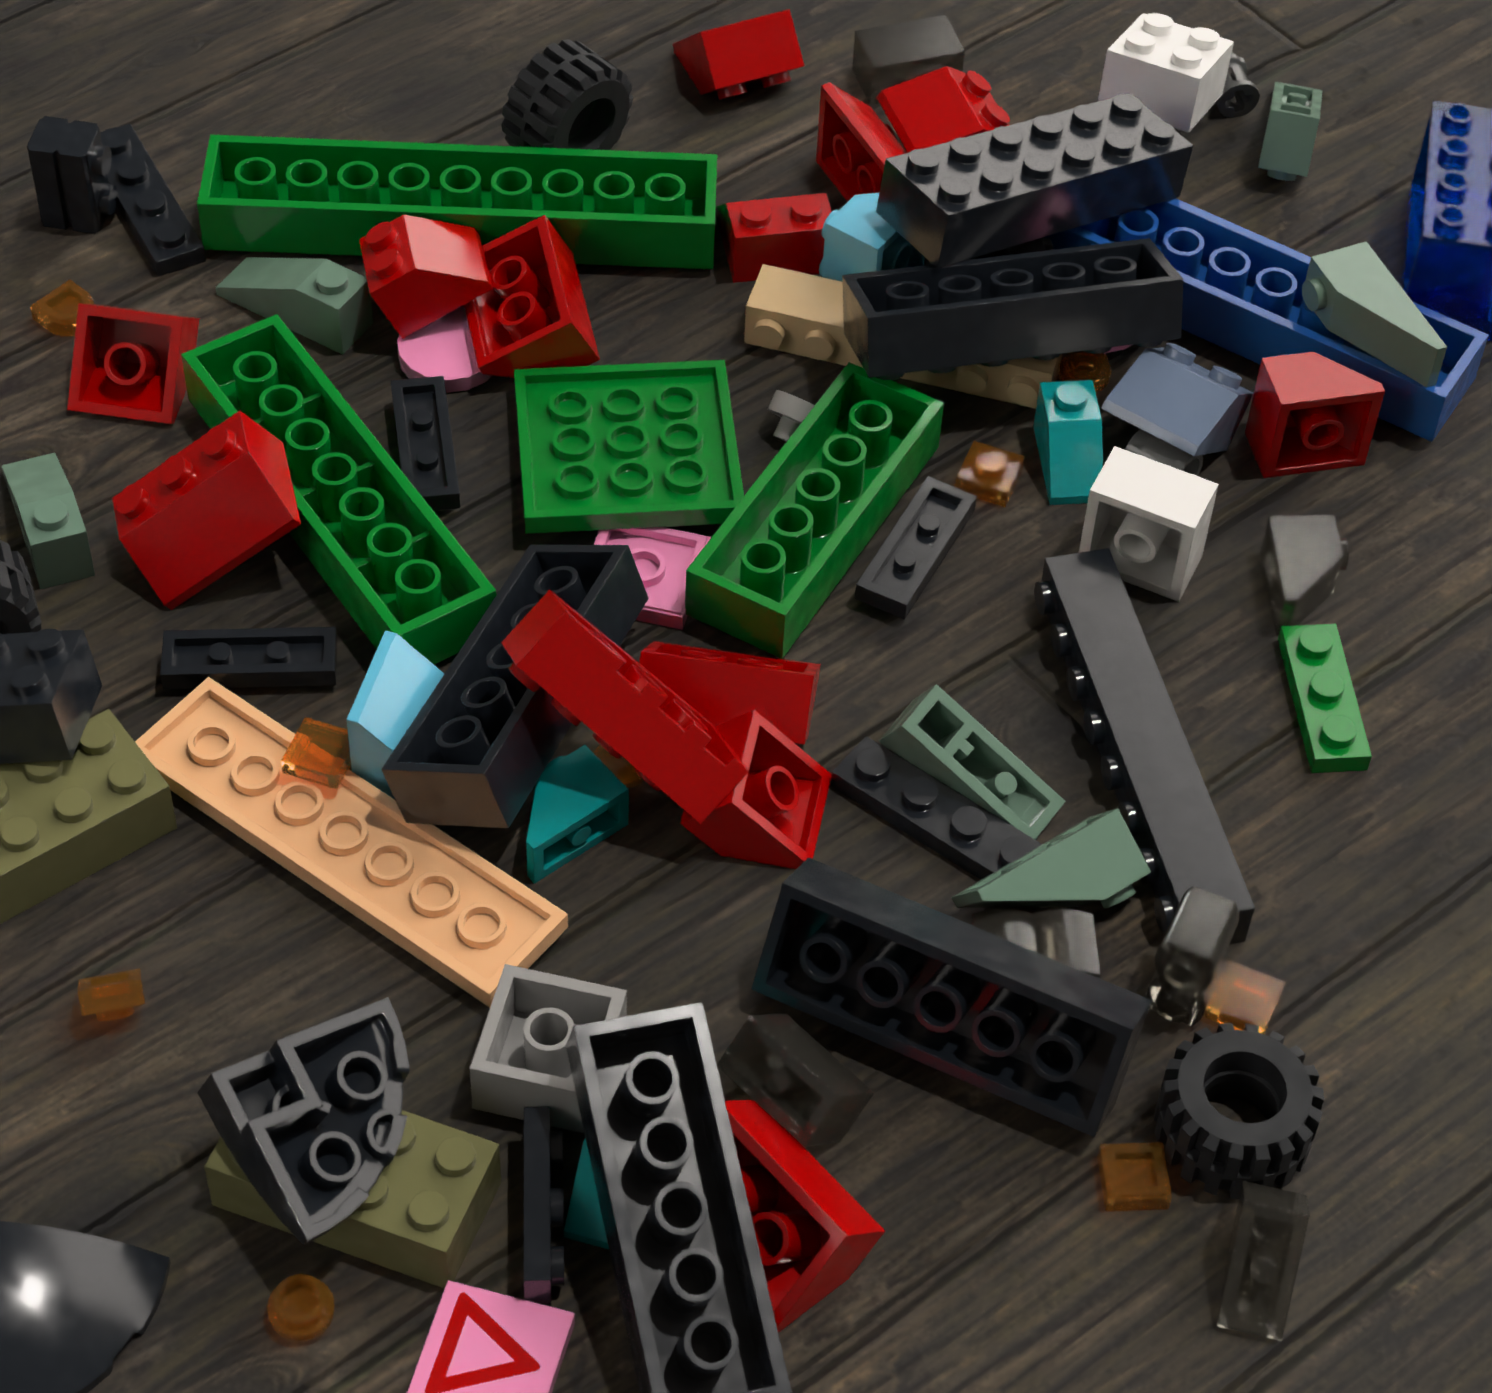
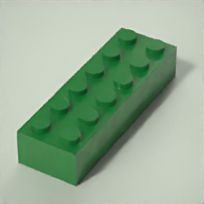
[685,362,944,659]

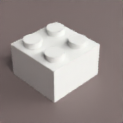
[1098,13,1234,133]
[1079,446,1219,602]

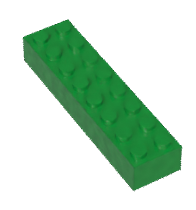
[181,314,497,664]

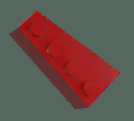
[501,589,750,824]

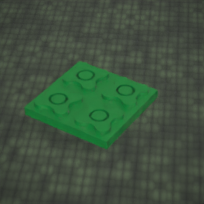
[514,360,744,534]

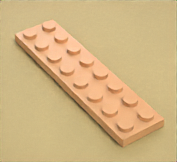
[135,677,568,1008]

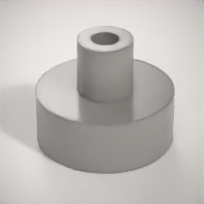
[767,390,815,442]

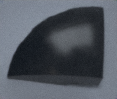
[197,997,409,1245]
[0,1221,171,1393]

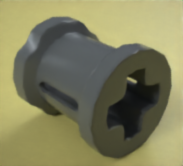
[1216,53,1260,118]

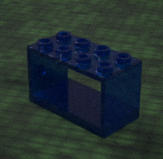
[1401,100,1492,341]

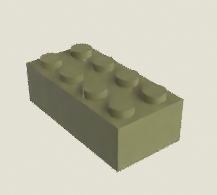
[0,709,177,924]
[204,1110,501,1289]

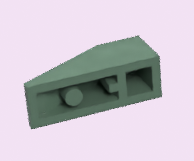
[1258,82,1323,181]
[1302,241,1447,387]
[216,257,373,355]
[1,452,95,590]
[879,684,1066,840]
[951,808,1151,908]

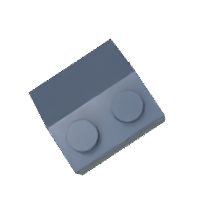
[1101,343,1254,456]

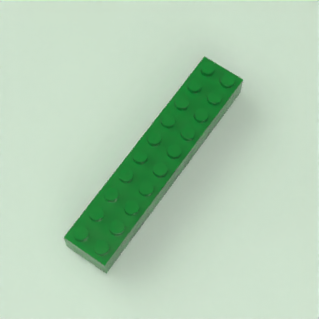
[197,134,718,269]

